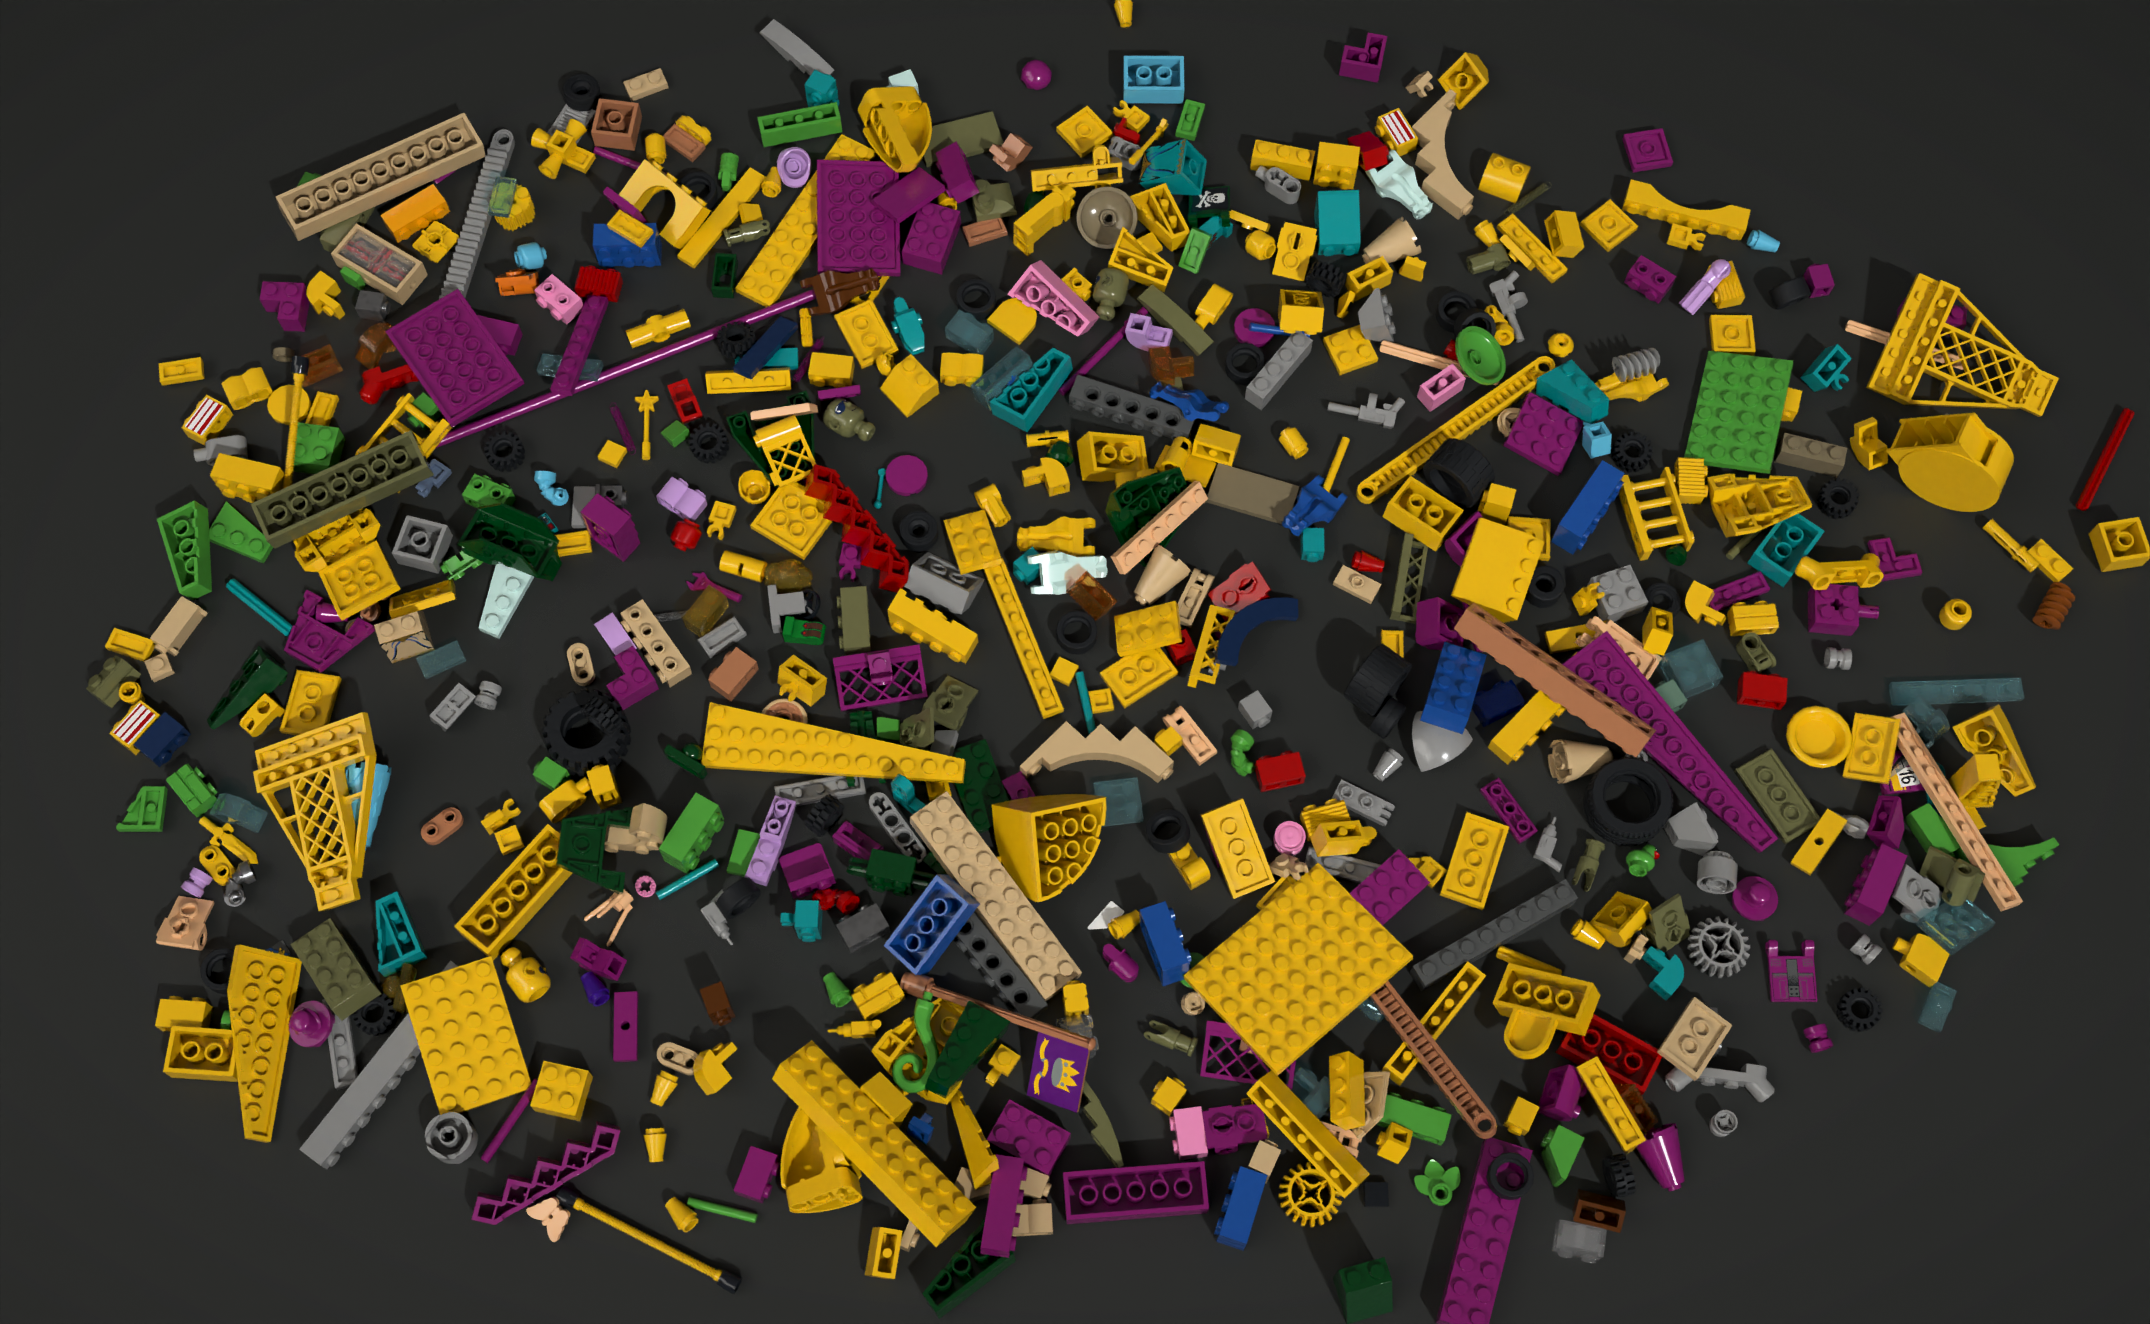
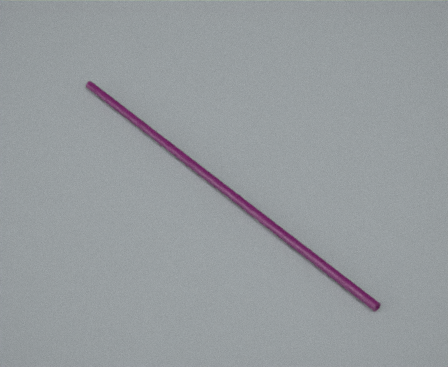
[435,289,816,449]

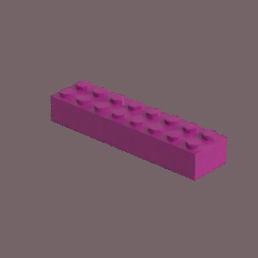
[1436,1137,1533,1324]

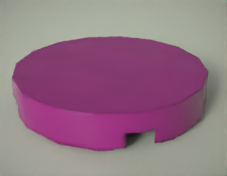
[1234,308,1275,348]
[886,455,928,496]

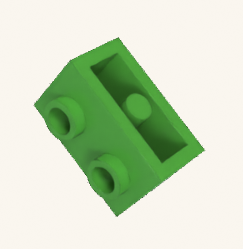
[462,474,516,509]

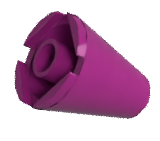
[1636,1123,1685,1191]

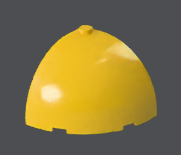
[992,794,1106,902]

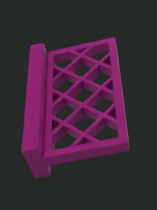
[833,644,928,712]
[1200,1021,1296,1089]

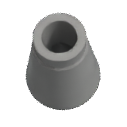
[1372,748,1403,782]

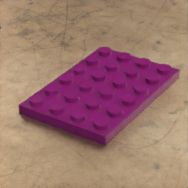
[817,160,900,277]
[385,289,524,428]

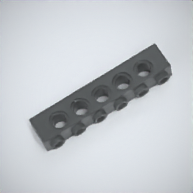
[1069,375,1196,443]
[955,913,1048,1019]

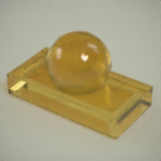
[382,963,417,1014]

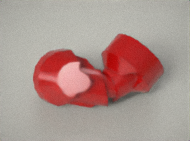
[812,888,860,914]

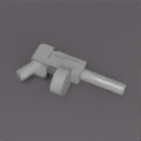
[1489,270,1528,343]
[1328,393,1405,429]

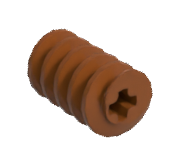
[2033,582,2076,630]

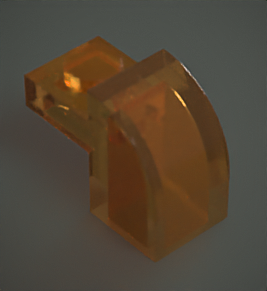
[355,322,396,369]
[1149,346,1194,385]

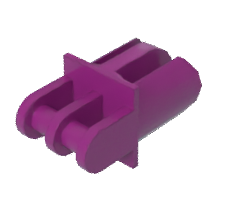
[1103,944,1139,982]

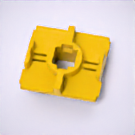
[412,221,460,264]

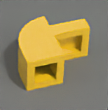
[307,270,345,320]
[1850,417,1888,471]
[1022,457,1070,497]
[1685,580,1726,626]
[693,1042,737,1095]

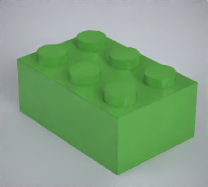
[658,793,724,874]

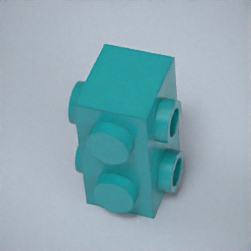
[804,70,839,107]

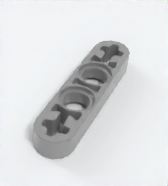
[869,792,927,867]

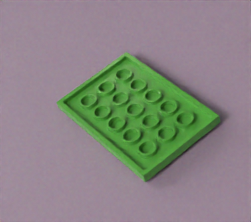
[1684,351,1793,474]

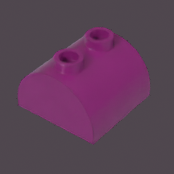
[1445,511,1483,567]
[1537,1064,1587,1121]

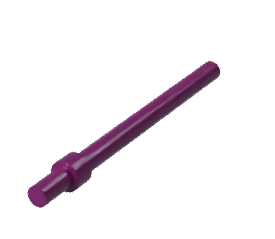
[1058,307,1148,396]

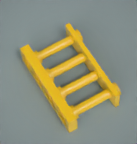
[355,393,452,493]
[1619,467,1695,561]

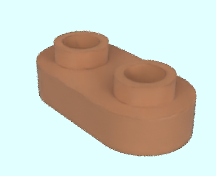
[421,807,464,845]

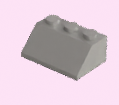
[904,552,985,614]

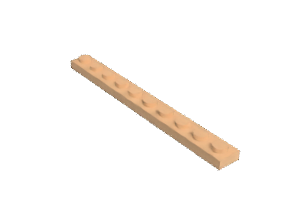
[1890,712,2023,912]

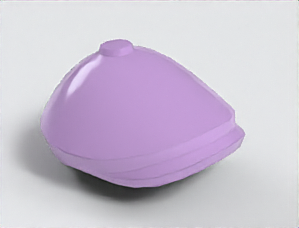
[777,147,812,188]

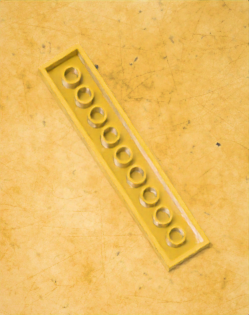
[772,1040,976,1247]

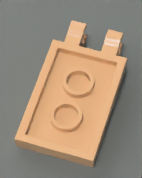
[1575,616,1662,680]

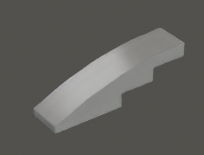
[760,19,834,76]

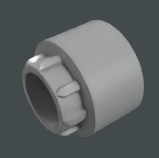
[1697,851,1738,894]

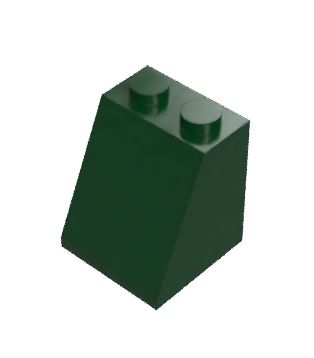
[1333,1257,1393,1324]

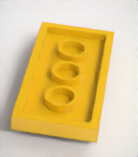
[1200,798,1275,899]
[1440,812,1509,910]

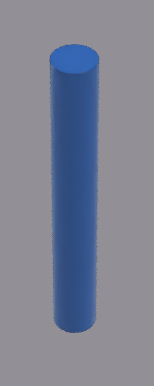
[1249,323,1310,338]

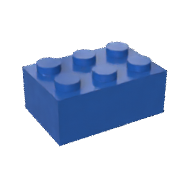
[593,223,662,268]
[1140,901,1192,986]
[1214,1166,1267,1251]

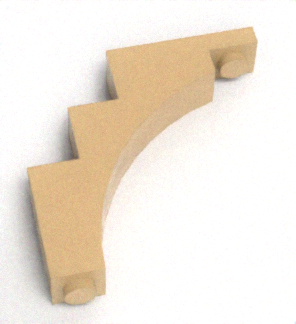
[1412,89,1474,220]
[1020,721,1174,783]
[900,1167,1052,1252]

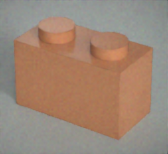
[708,647,759,702]

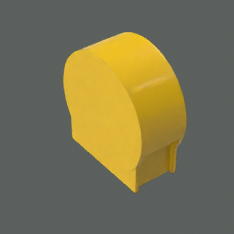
[1886,412,2014,512]

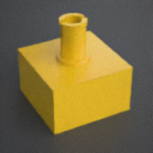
[860,1072,913,1128]

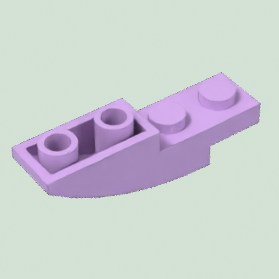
[745,796,796,886]

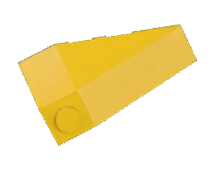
[1952,704,2036,797]

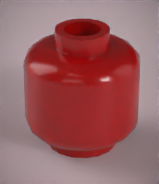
[670,518,702,552]

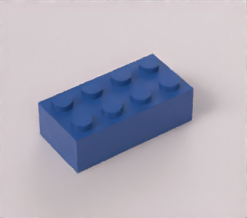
[1551,460,1625,555]
[1420,642,1487,734]
[884,874,980,975]

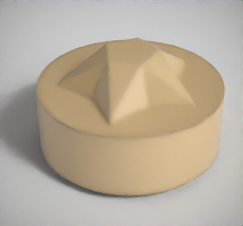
[1181,992,1205,1015]

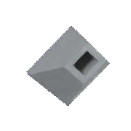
[1358,288,1396,342]
[1664,802,1718,856]

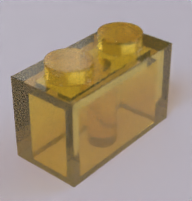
[682,585,729,637]

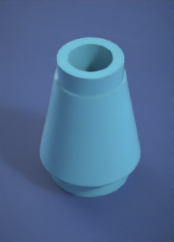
[1747,230,1780,253]

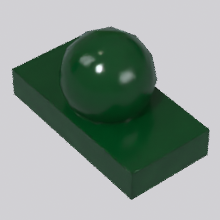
[664,743,708,780]

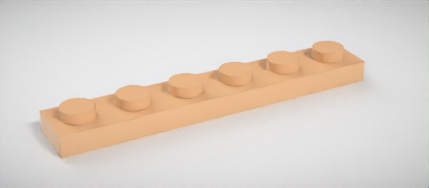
[1111,481,1208,575]

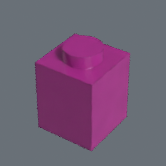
[1803,264,1835,298]

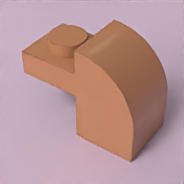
[989,133,1033,172]

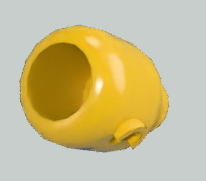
[501,947,551,1003]

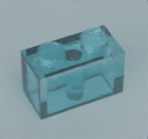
[945,310,994,355]

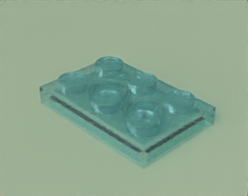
[1916,899,1996,956]

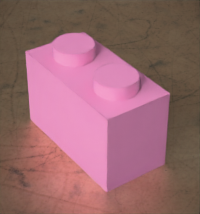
[1417,363,1466,412]
[1169,1106,1208,1160]

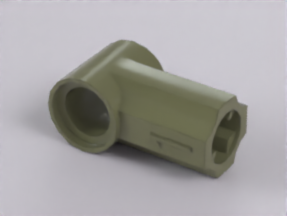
[1466,243,1511,275]

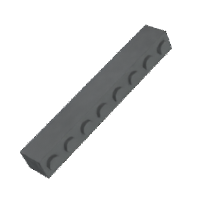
[1409,879,1578,992]

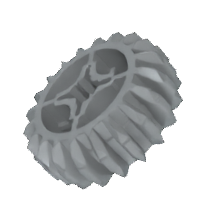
[1687,916,1750,978]

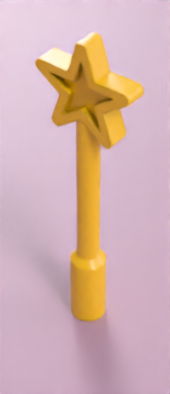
[1128,118,1169,165]
[635,390,659,460]

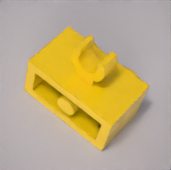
[777,654,827,707]

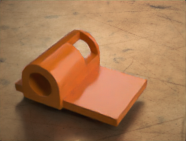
[495,269,539,296]

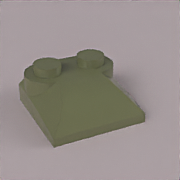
[971,179,1017,222]

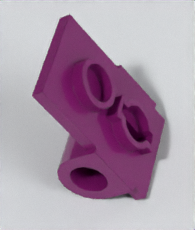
[1202,1104,1268,1155]

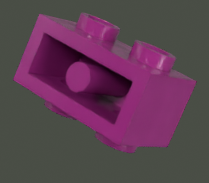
[1624,255,1676,304]

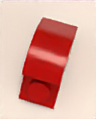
[667,378,703,424]

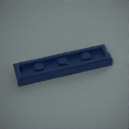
[733,316,798,380]

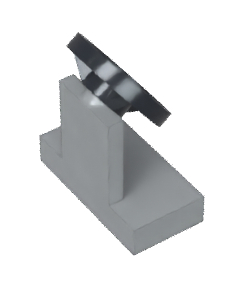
[767,585,821,633]

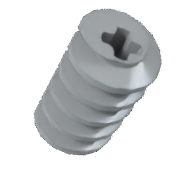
[1612,347,1660,382]

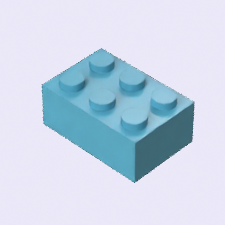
[1123,56,1184,104]

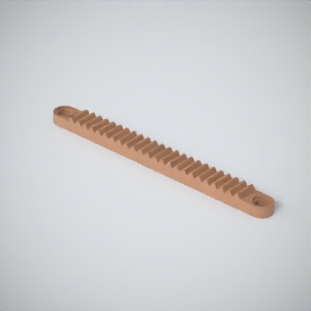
[1369,981,1497,1139]

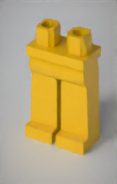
[1013,184,1076,257]

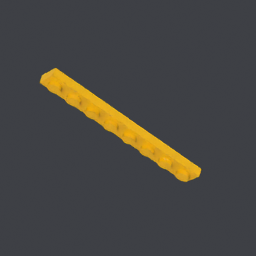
[983,558,1064,719]

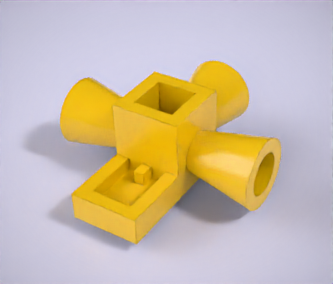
[531,119,596,179]

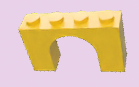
[619,159,711,250]

